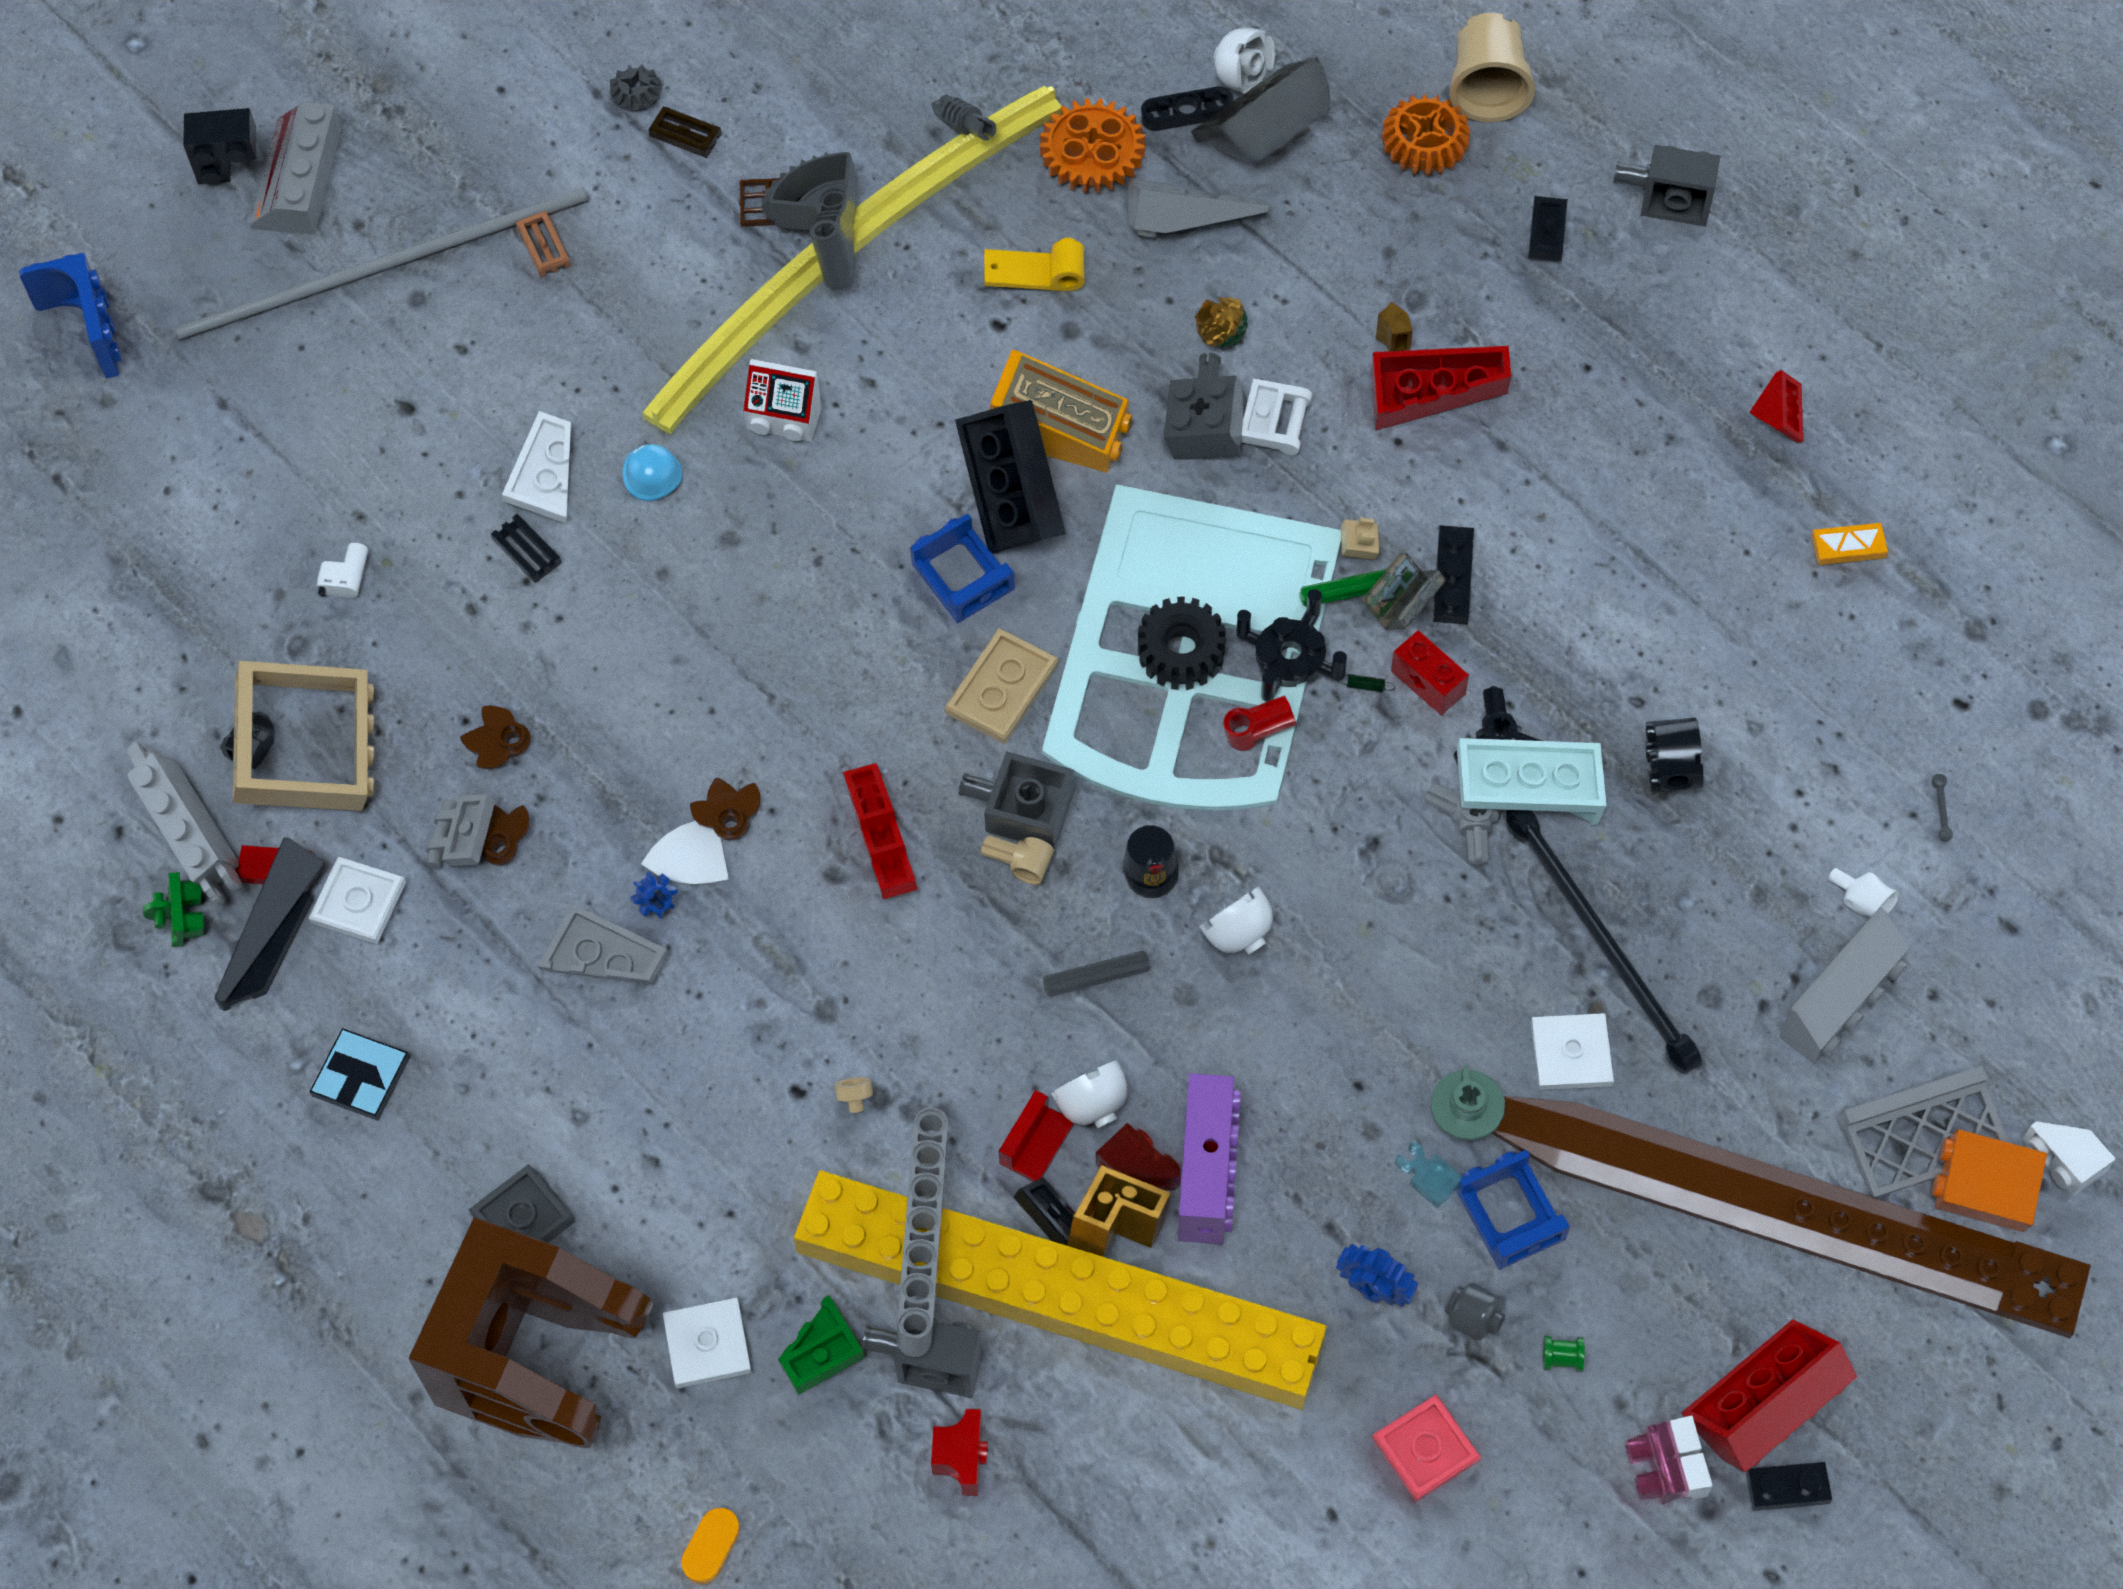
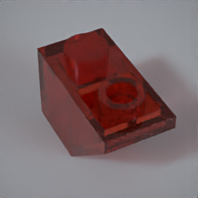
[1095,1123,1181,1191]

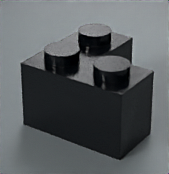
[183,108,256,185]

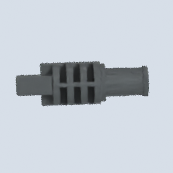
[931,94,997,140]

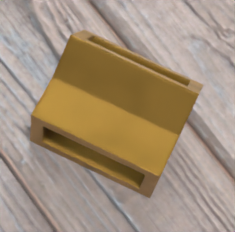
[1376,302,1413,351]

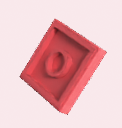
[1372,1394,1481,1502]

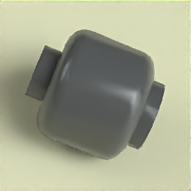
[1445,1283,1505,1340]

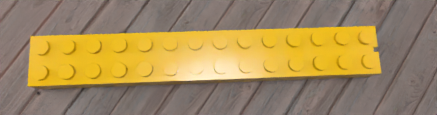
[794,1170,1327,1410]

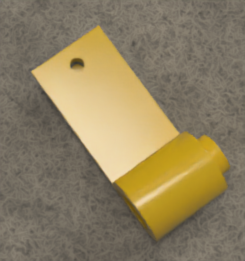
[984,238,1085,291]

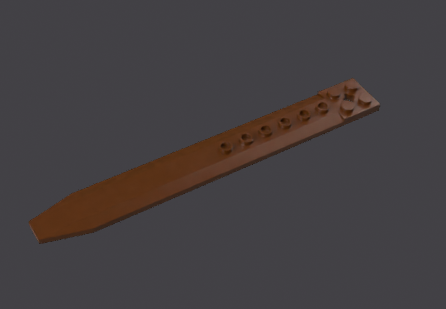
[1491,1096,2091,1339]

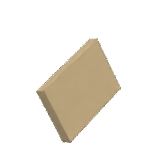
[945,628,1059,745]

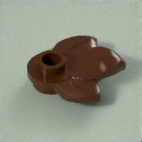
[460,705,531,769]
[690,777,760,841]
[481,805,530,866]

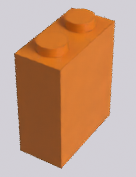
[1932,1129,2047,1232]

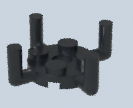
[1236,589,1347,702]

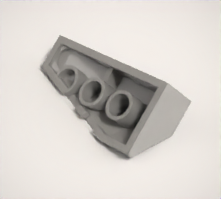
[1128,179,1269,237]

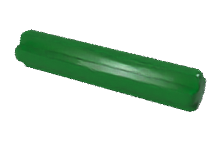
[1299,568,1389,607]

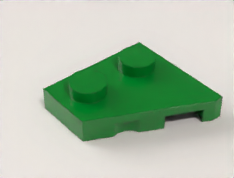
[778,1295,865,1395]

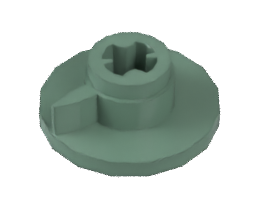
[1430,1065,1505,1142]

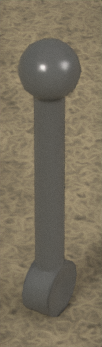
[1932,774,1953,842]

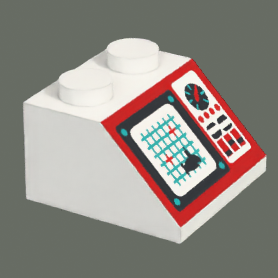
[743,359,822,442]

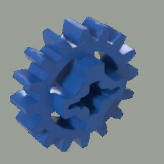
[1336,1244,1418,1307]

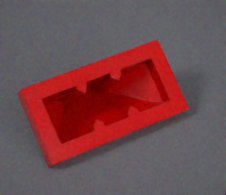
[1749,370,1804,443]

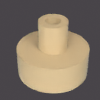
[834,1077,873,1113]

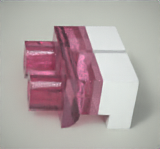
[1625,1415,1712,1505]

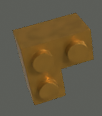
[1067,1165,1171,1257]

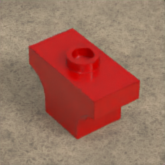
[931,1409,988,1496]

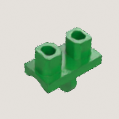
[143,872,204,947]

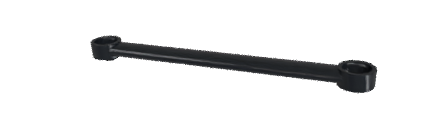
[1506,810,1702,1074]

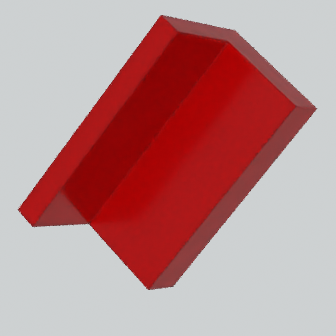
[998,1090,1074,1182]

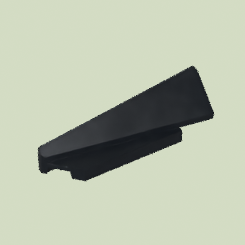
[215,837,326,1011]

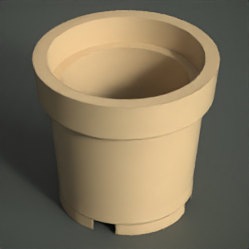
[1450,13,1535,122]

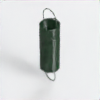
[1337,674,1395,692]

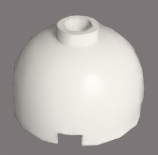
[1214,27,1275,95]
[1199,886,1273,955]
[1051,1060,1127,1129]

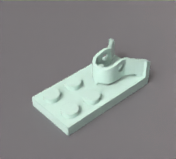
[1457,738,1607,826]

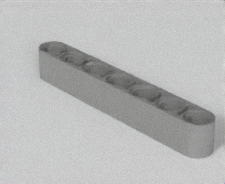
[897,1108,948,1357]

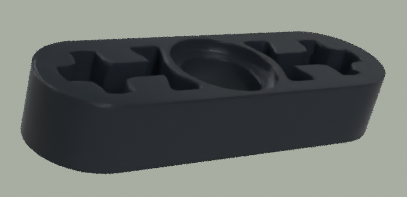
[1141,86,1233,131]

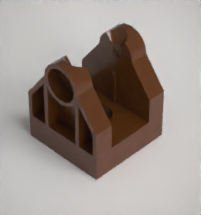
[408,1217,653,1448]

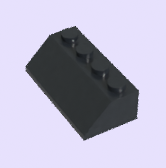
[955,400,1066,553]

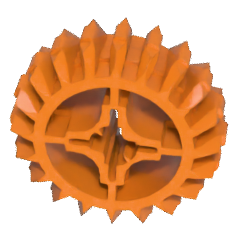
[1382,93,1470,177]

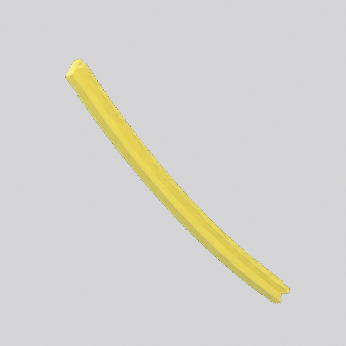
[642,86,1061,435]

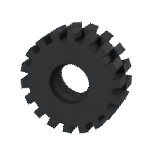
[1138,596,1226,690]

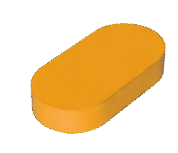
[681,1508,740,1585]

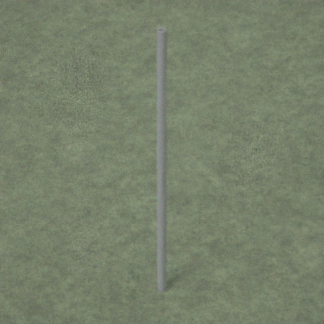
[174,188,587,340]

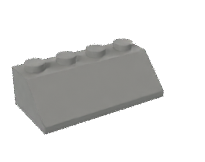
[1779,907,1909,1064]

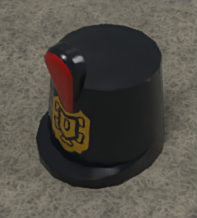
[1123,825,1178,898]

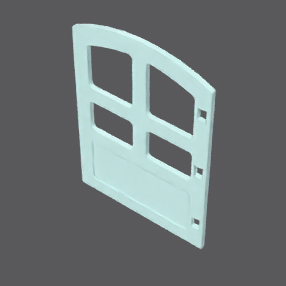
[1042,484,1341,811]

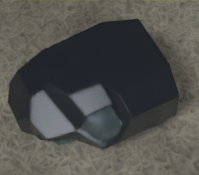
[220,711,275,769]

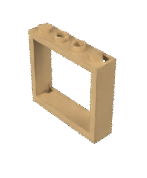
[233,661,374,811]

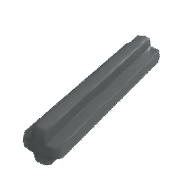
[1043,951,1150,997]

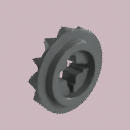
[610,65,661,110]

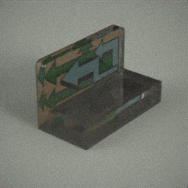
[1363,552,1446,630]

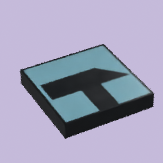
[309,1028,410,1121]

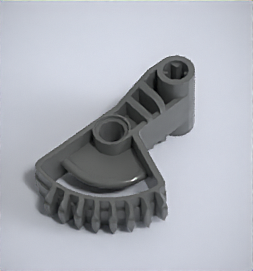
[761,151,858,290]

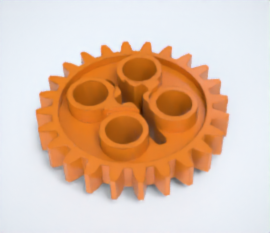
[1040,98,1145,193]

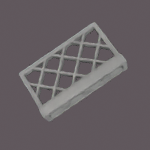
[1836,1065,2009,1198]

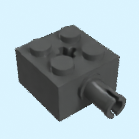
[1613,145,1721,227]
[1164,352,1246,459]
[958,751,1075,849]
[862,1318,983,1398]

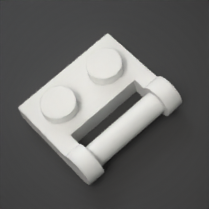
[1241,378,1313,455]

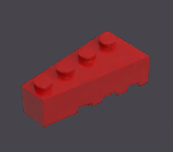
[1370,345,1511,431]

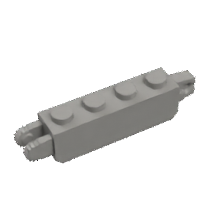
[126,741,243,906]

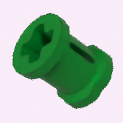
[1542,1335,1585,1372]

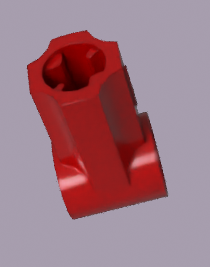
[1223,695,1296,751]

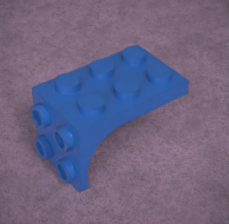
[19,252,122,379]

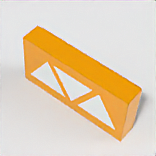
[1811,523,1888,565]

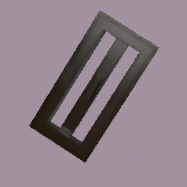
[648,106,722,158]

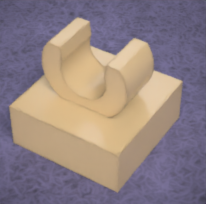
[1341,517,1379,560]

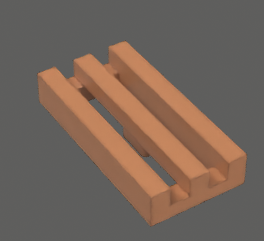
[516,211,571,278]

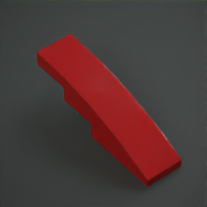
[843,763,918,899]

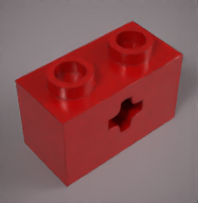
[1391,630,1469,716]

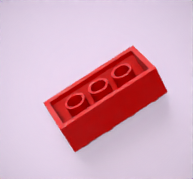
[1681,1319,1857,1472]

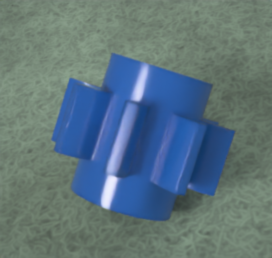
[630,871,678,918]

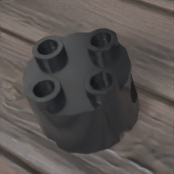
[1645,717,1703,792]

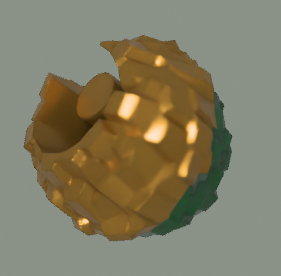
[1195,297,1248,348]

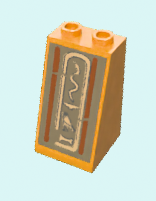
[990,349,1133,473]

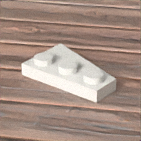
[502,411,571,523]

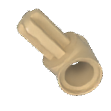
[981,835,1054,885]

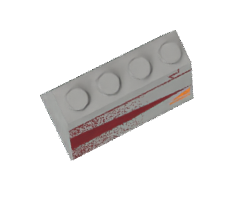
[250,102,342,234]

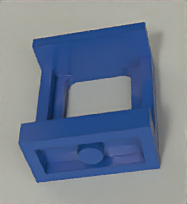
[910,513,1015,624]
[1457,1149,1570,1270]

